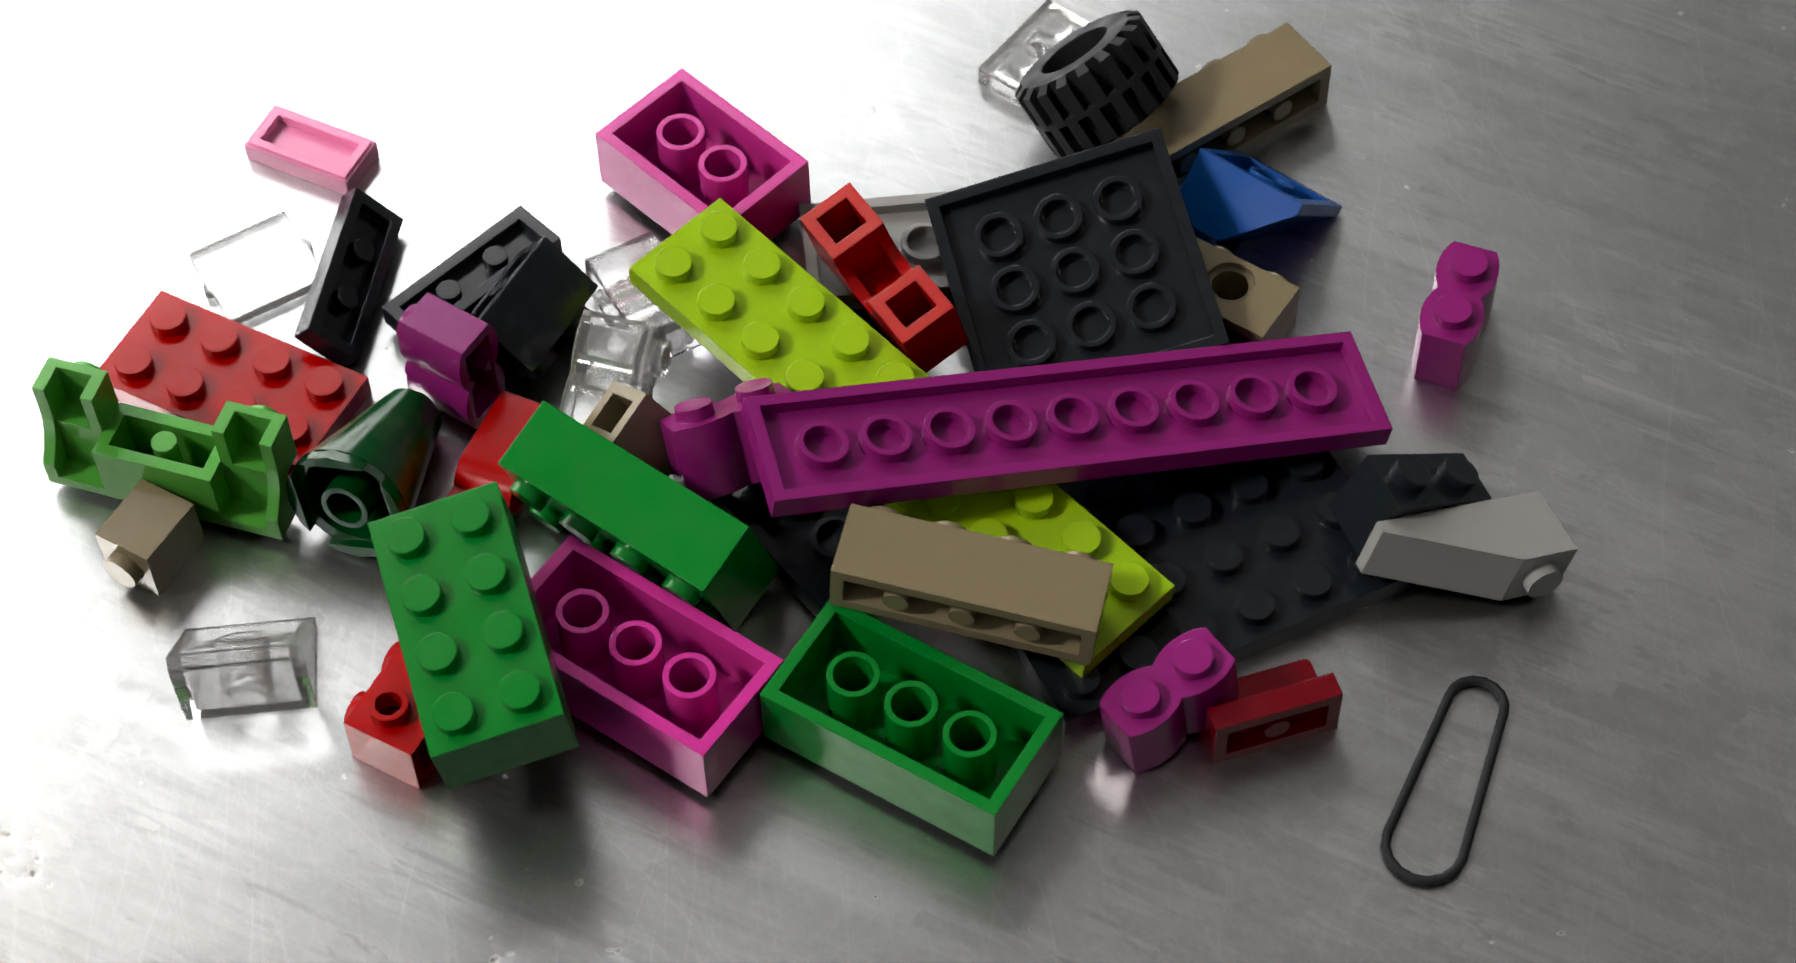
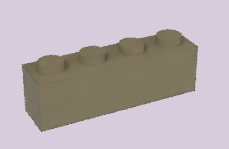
[1115,22,1332,187]
[829,503,1113,665]

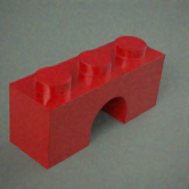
[799,182,970,373]

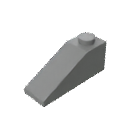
[1356,490,1578,601]

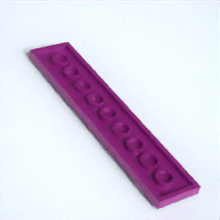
[741,331,1393,517]

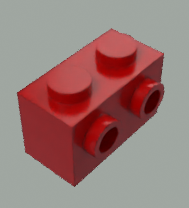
[343,641,436,789]

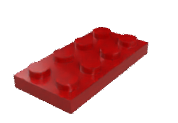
[100,290,372,475]

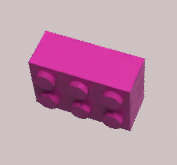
[595,68,811,240]

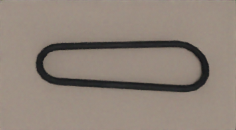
[1380,675,1510,886]

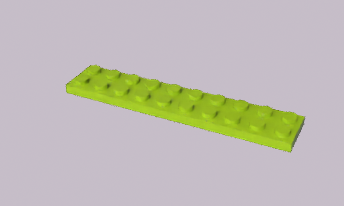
[629,198,1175,678]

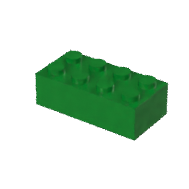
[498,400,779,632]
[368,481,580,790]
[760,599,1064,856]

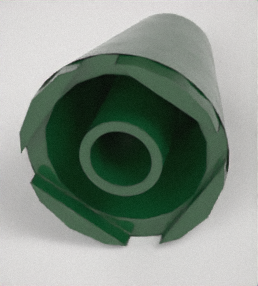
[286,388,442,557]

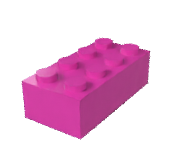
[531,535,784,797]

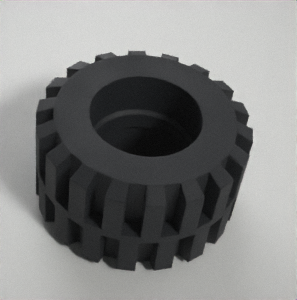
[1015,10,1179,158]

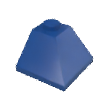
[1180,148,1342,246]

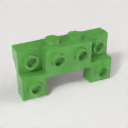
[32,357,297,540]

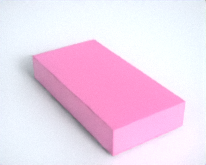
[244,105,379,194]

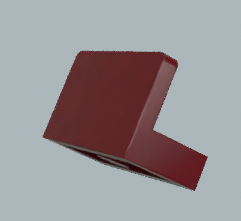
[1198,659,1343,765]

